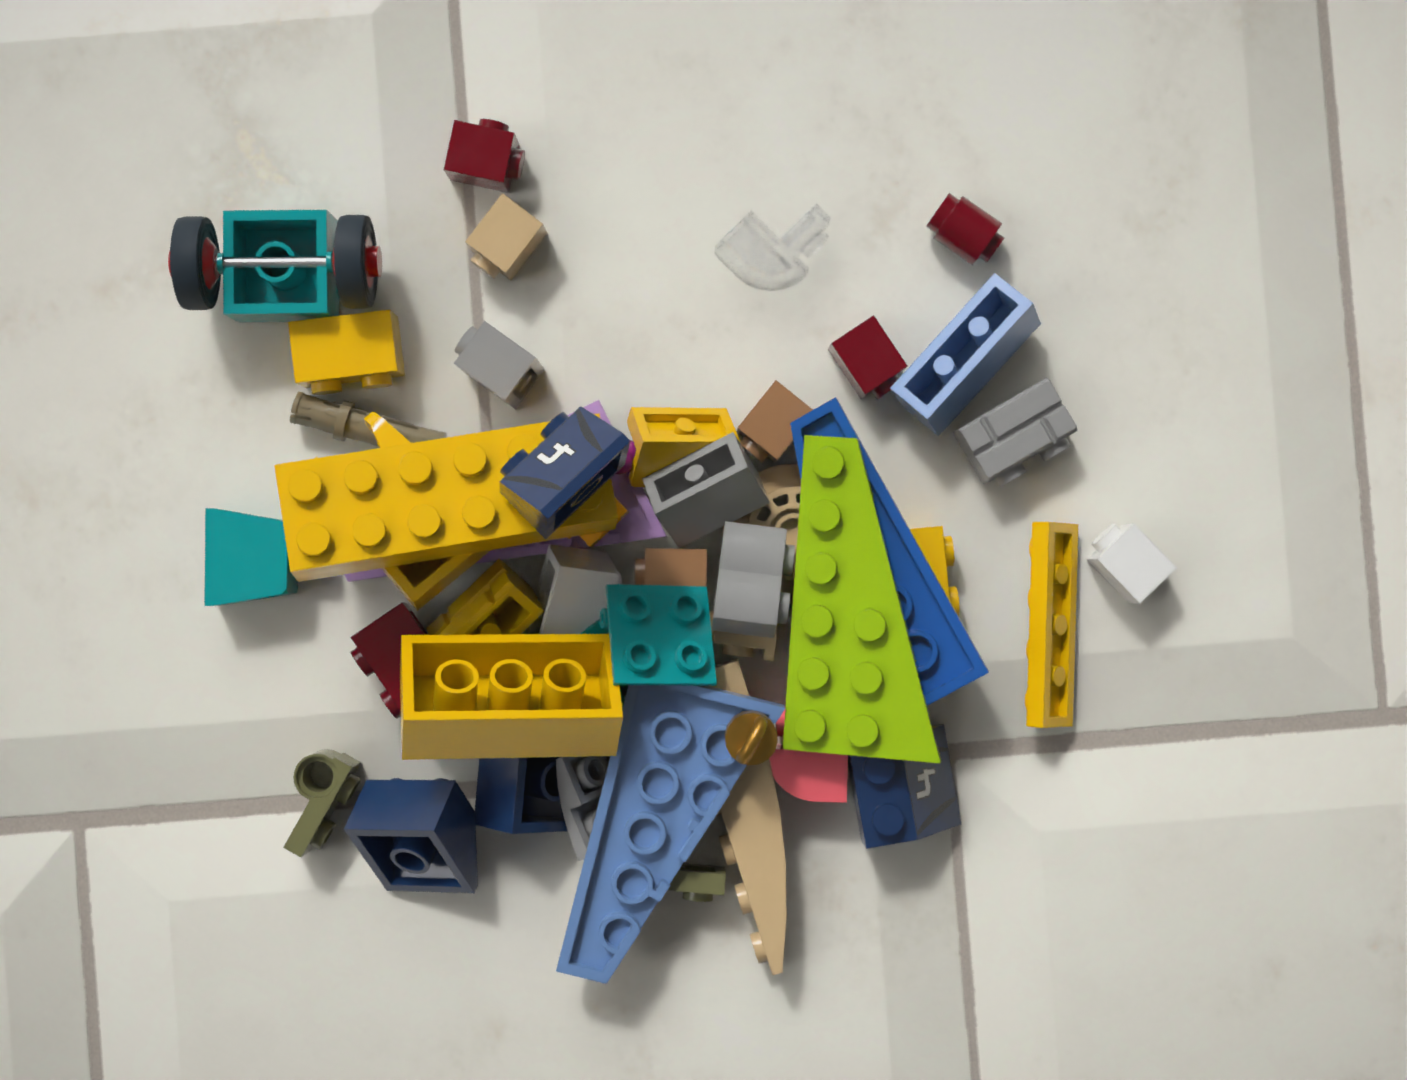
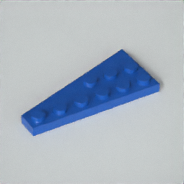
[790,397,989,706]

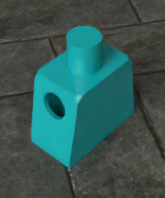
[204,508,298,606]

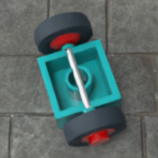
[168,210,382,323]

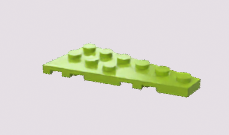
[783,435,941,763]

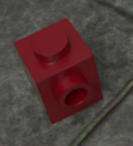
[443,119,525,193]

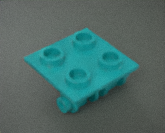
[600,584,717,686]

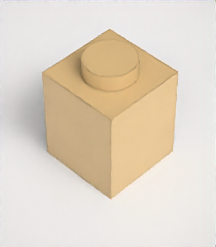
[465,193,547,281]

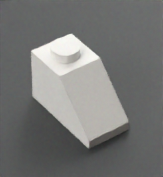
[526,544,622,634]

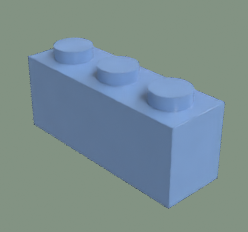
[890,273,1041,437]

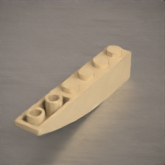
[711,659,787,975]

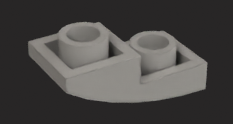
[556,756,609,861]

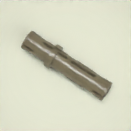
[290,392,447,446]

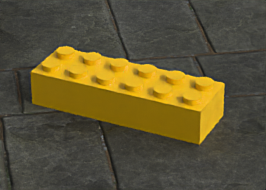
[274,413,618,582]

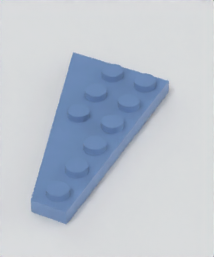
[556,685,785,984]

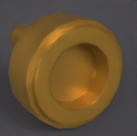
[725,710,778,765]

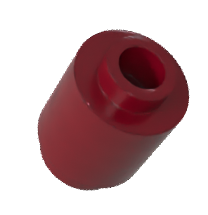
[926,193,1005,266]

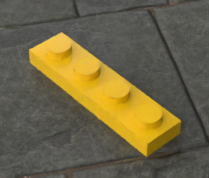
[1025,522,1079,728]

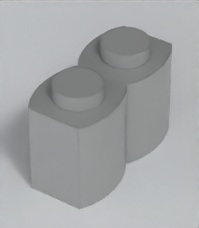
[712,521,795,638]

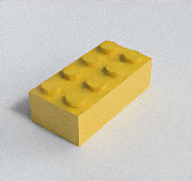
[400,634,623,760]

